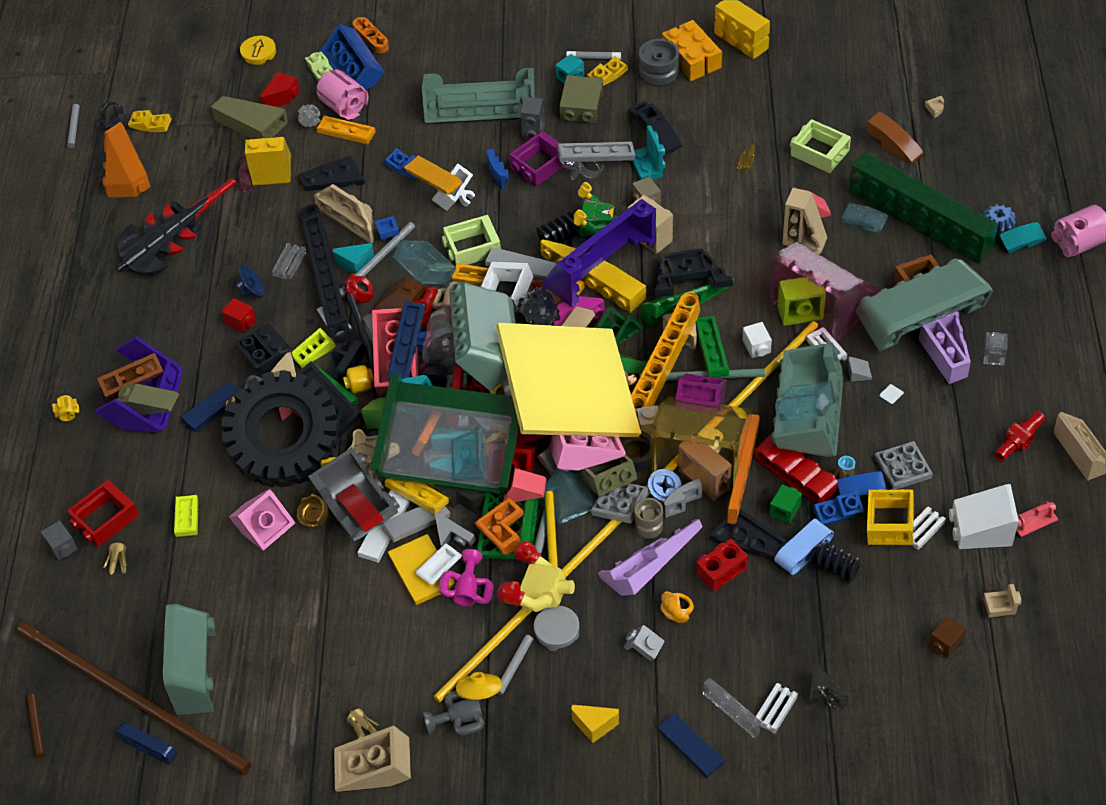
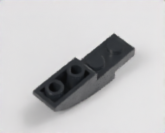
[629,101,683,155]

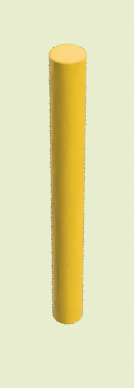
[545,491,558,567]

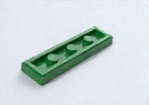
[695,316,729,377]

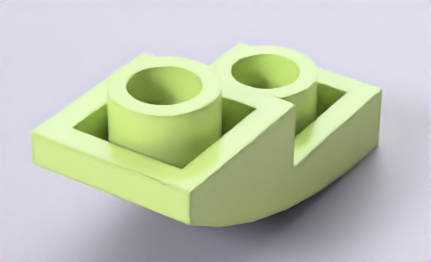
[305,52,333,81]

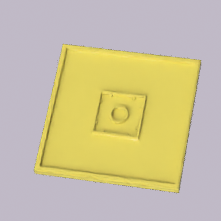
[496,323,641,437]

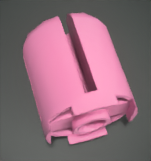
[316,70,369,120]

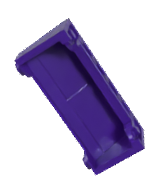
[543,199,656,307]

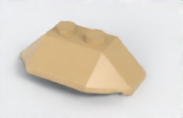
[314,184,374,243]

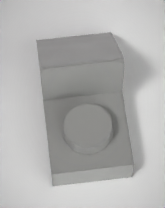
[435,512,476,547]

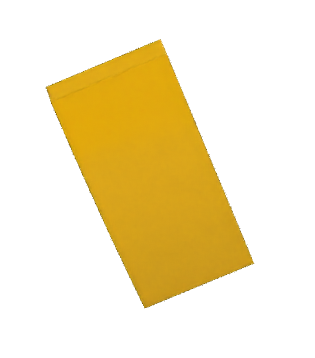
[587,56,628,85]
[128,110,172,132]

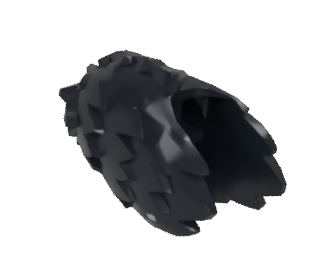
[515,286,560,326]

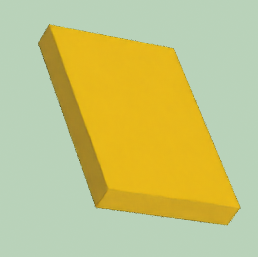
[388,534,456,605]

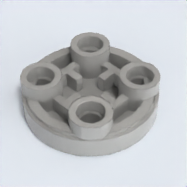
[534,605,580,651]

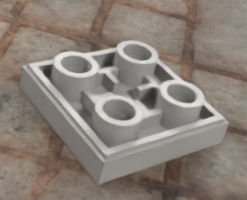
[874,441,933,490]
[591,483,649,524]

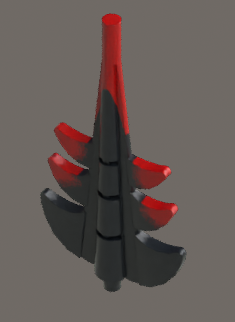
[116,178,237,276]

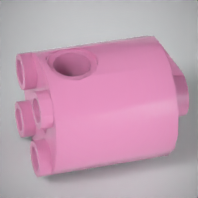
[1051,205,1106,258]

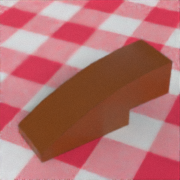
[867,111,923,165]

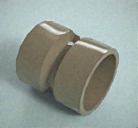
[635,498,663,538]

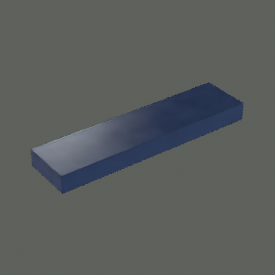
[387,301,425,380]

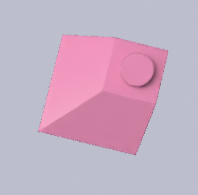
[229,489,295,551]

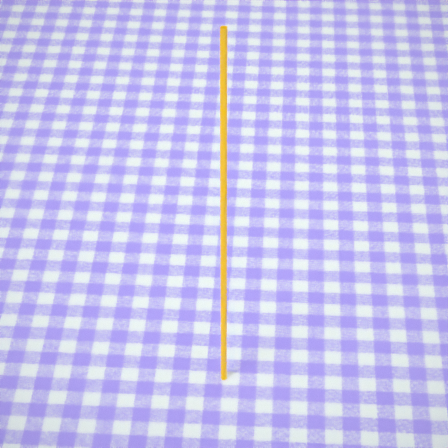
[433,321,818,703]

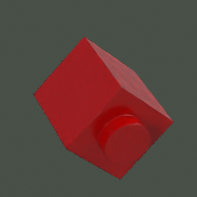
[222,298,256,333]

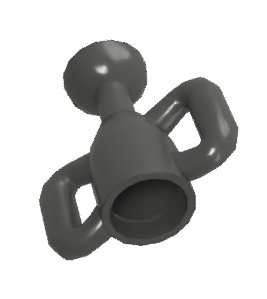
[422,691,484,736]

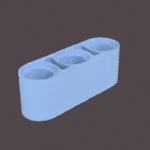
[774,519,834,575]

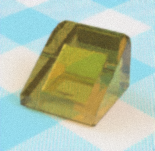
[737,143,756,170]

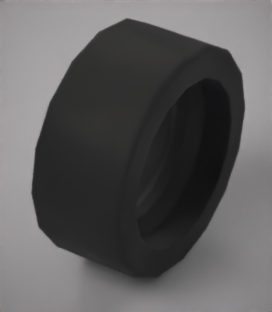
[619,431,656,472]

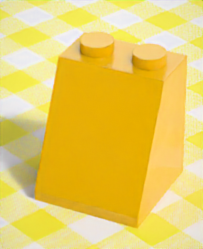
[245,137,291,185]

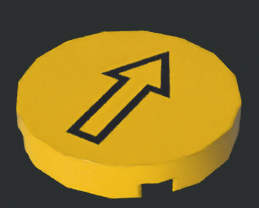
[240,36,276,65]

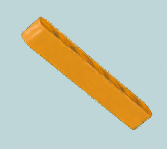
[631,292,700,416]

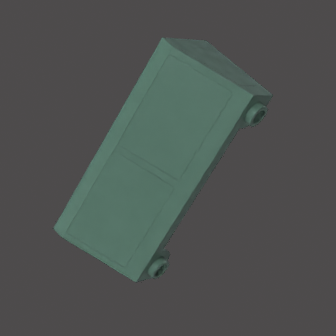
[422,68,535,123]

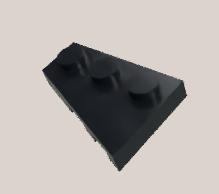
[298,155,365,192]
[709,509,789,561]

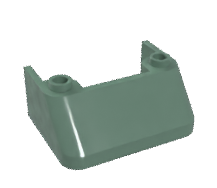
[163,604,216,715]

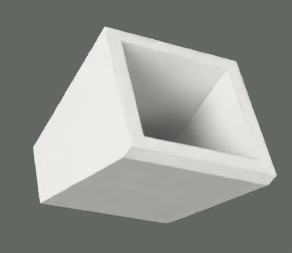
[949,484,1019,549]

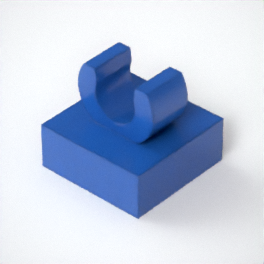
[375,216,400,241]

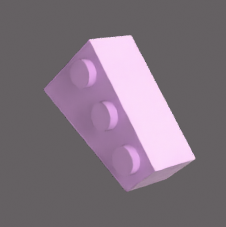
[919,311,971,384]

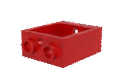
[67,480,139,547]

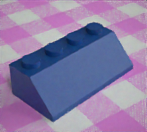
[320,23,384,90]

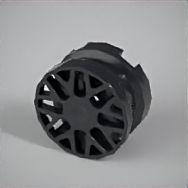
[418,361,448,388]

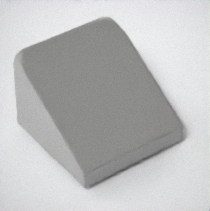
[847,357,872,382]

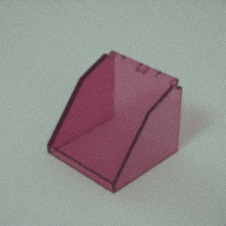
[770,242,882,342]

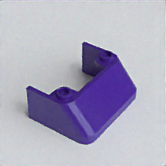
[95,336,182,433]

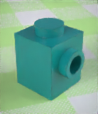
[555,54,584,84]

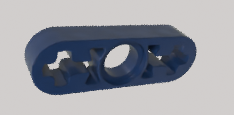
[115,722,177,764]

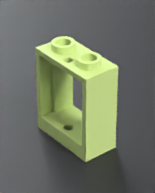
[790,119,851,173]
[442,215,501,265]

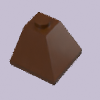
[371,277,425,312]

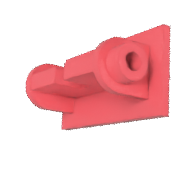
[1016,501,1058,537]

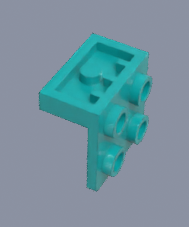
[631,125,665,180]

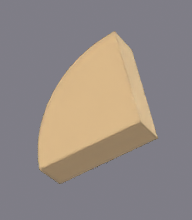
[925,96,944,118]

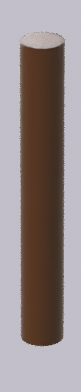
[27,694,45,758]

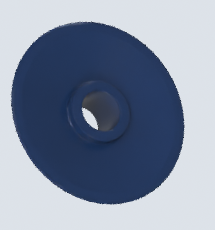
[237,266,265,296]

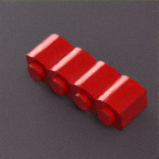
[754,435,838,504]

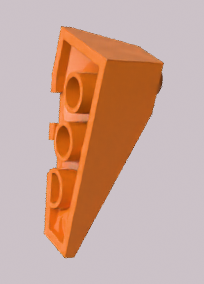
[103,122,150,198]

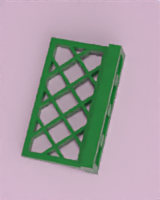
[477,482,539,563]

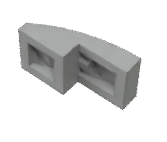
[664,478,702,518]

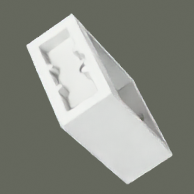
[481,262,533,312]

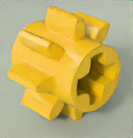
[52,395,79,421]

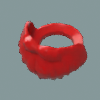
[345,273,374,303]

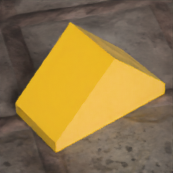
[571,705,619,743]

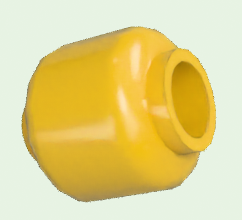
[343,365,374,394]

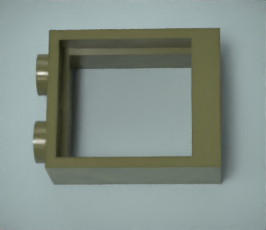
[577,454,637,496]

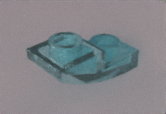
[841,203,888,232]

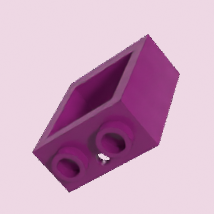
[509,131,569,187]
[676,373,727,407]

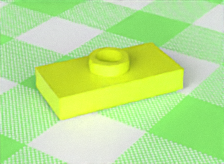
[174,495,199,537]

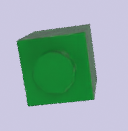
[770,485,802,525]

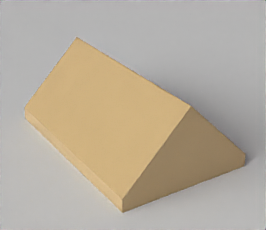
[1053,412,1106,481]

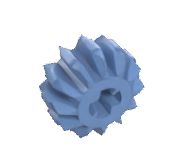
[982,203,1015,235]

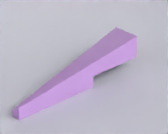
[598,519,703,596]

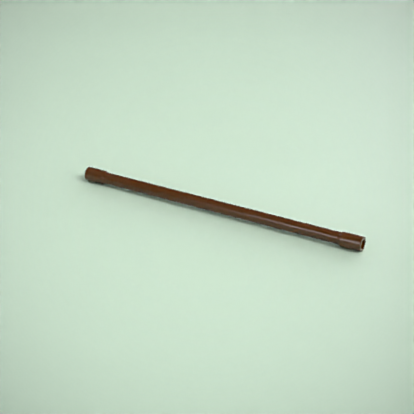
[17,621,252,775]

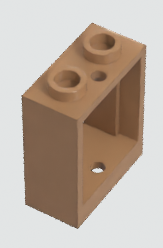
[679,434,732,502]

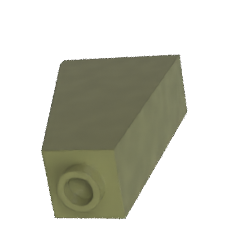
[211,96,288,139]

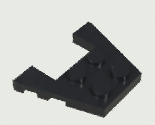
[655,248,733,297]

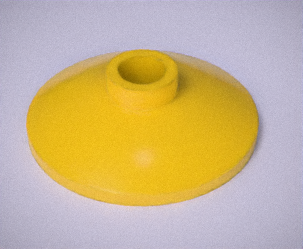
[456,672,502,700]

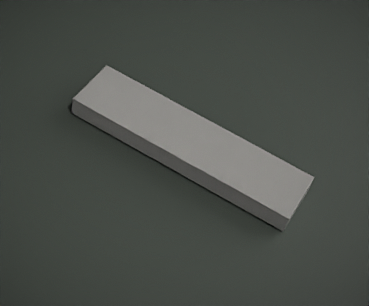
[557,142,636,162]
[485,247,557,280]

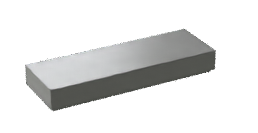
[383,507,450,542]

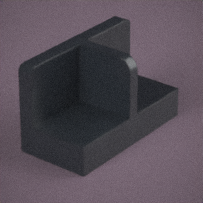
[325,339,365,383]

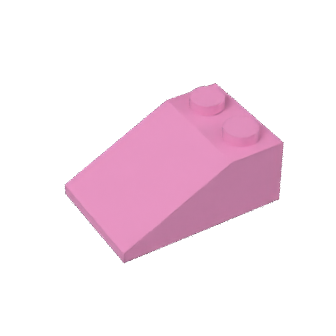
[549,435,626,471]

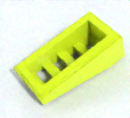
[292,328,336,368]

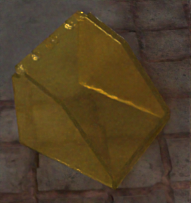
[651,396,753,486]

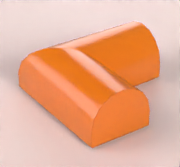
[475,497,524,555]

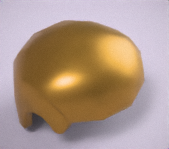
[297,494,329,528]

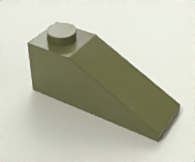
[118,384,179,415]

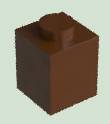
[929,616,967,659]

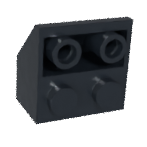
[235,323,294,372]

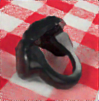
[97,101,124,129]

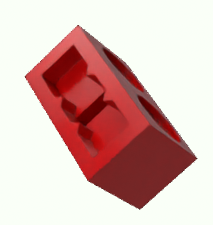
[696,539,748,592]

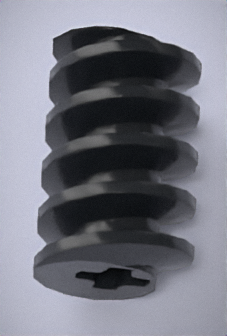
[536,211,580,243]
[810,540,860,583]

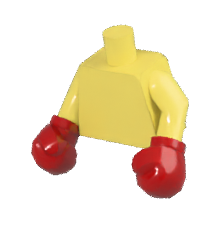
[497,541,575,612]

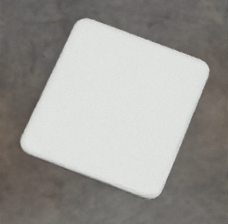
[880,384,904,404]

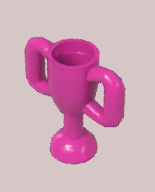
[439,549,494,606]

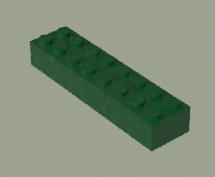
[849,152,998,264]

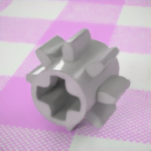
[298,104,320,127]

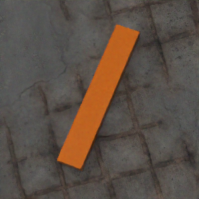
[727,414,760,524]

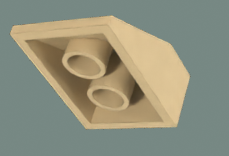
[334,725,411,792]

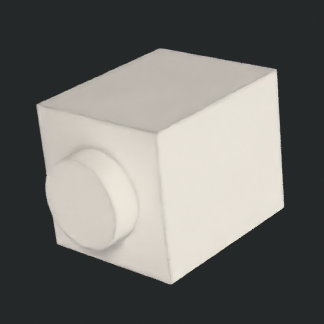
[742,322,772,358]

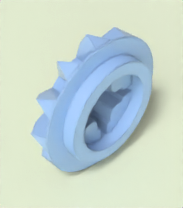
[647,469,682,503]

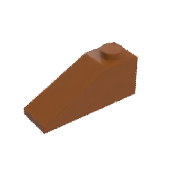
[97,353,164,402]

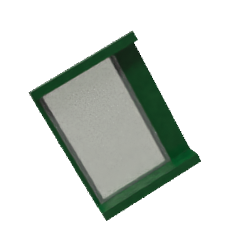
[370,373,519,495]

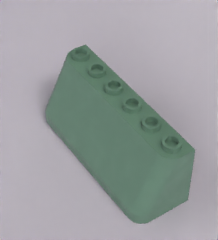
[855,258,993,352]
[449,282,516,391]
[771,342,843,457]

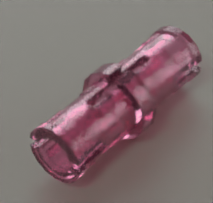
[238,156,252,192]

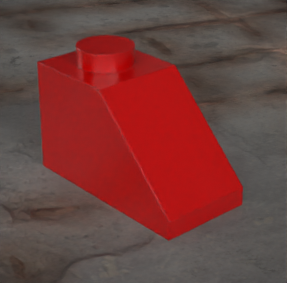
[260,72,300,107]

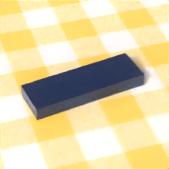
[181,381,238,433]
[658,713,724,778]

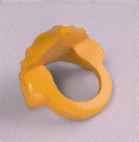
[660,591,694,623]

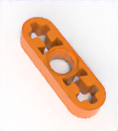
[353,17,389,54]

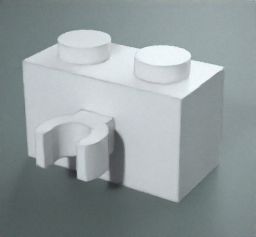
[432,164,475,211]

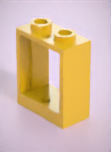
[867,489,914,545]

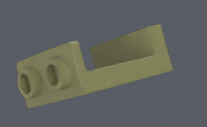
[559,76,603,123]

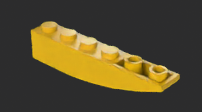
[540,240,646,313]

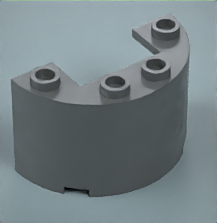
[308,447,400,542]

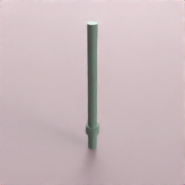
[640,368,765,381]

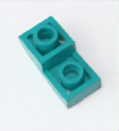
[1000,222,1047,253]

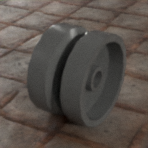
[639,39,679,85]

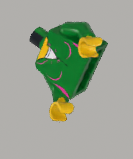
[573,182,619,237]

